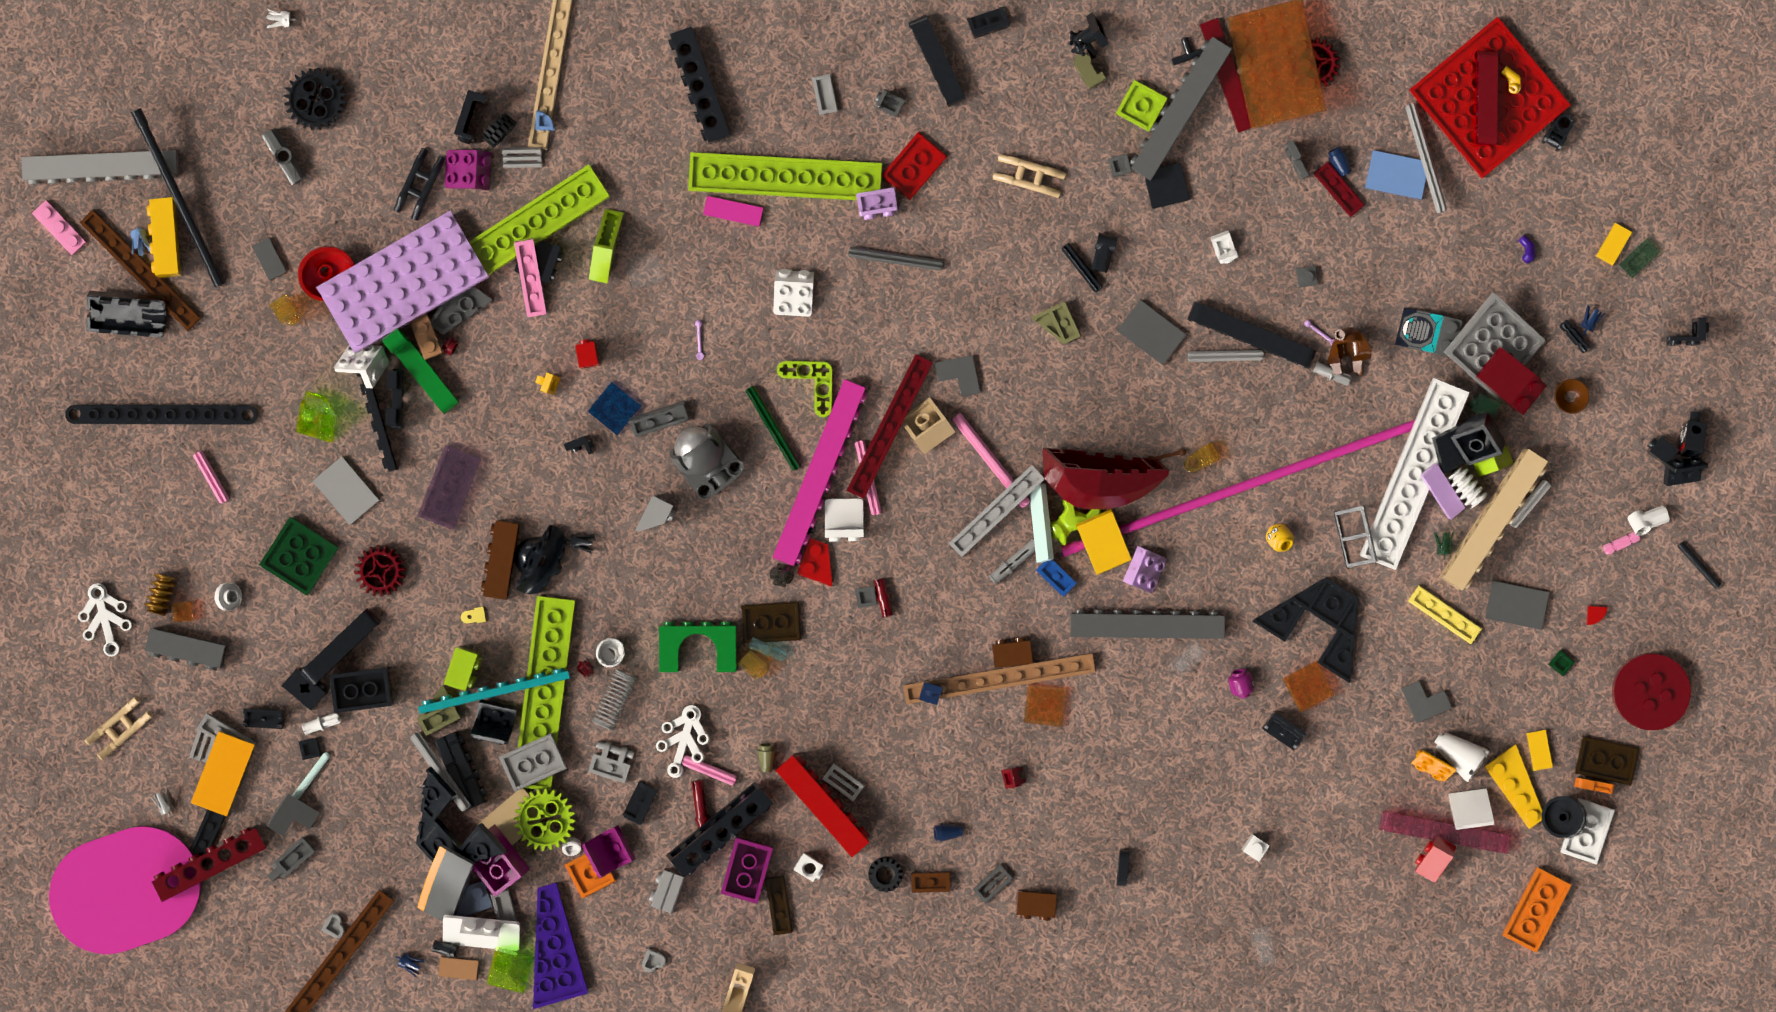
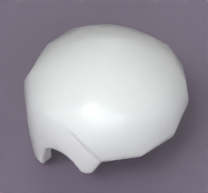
[596,638,625,667]

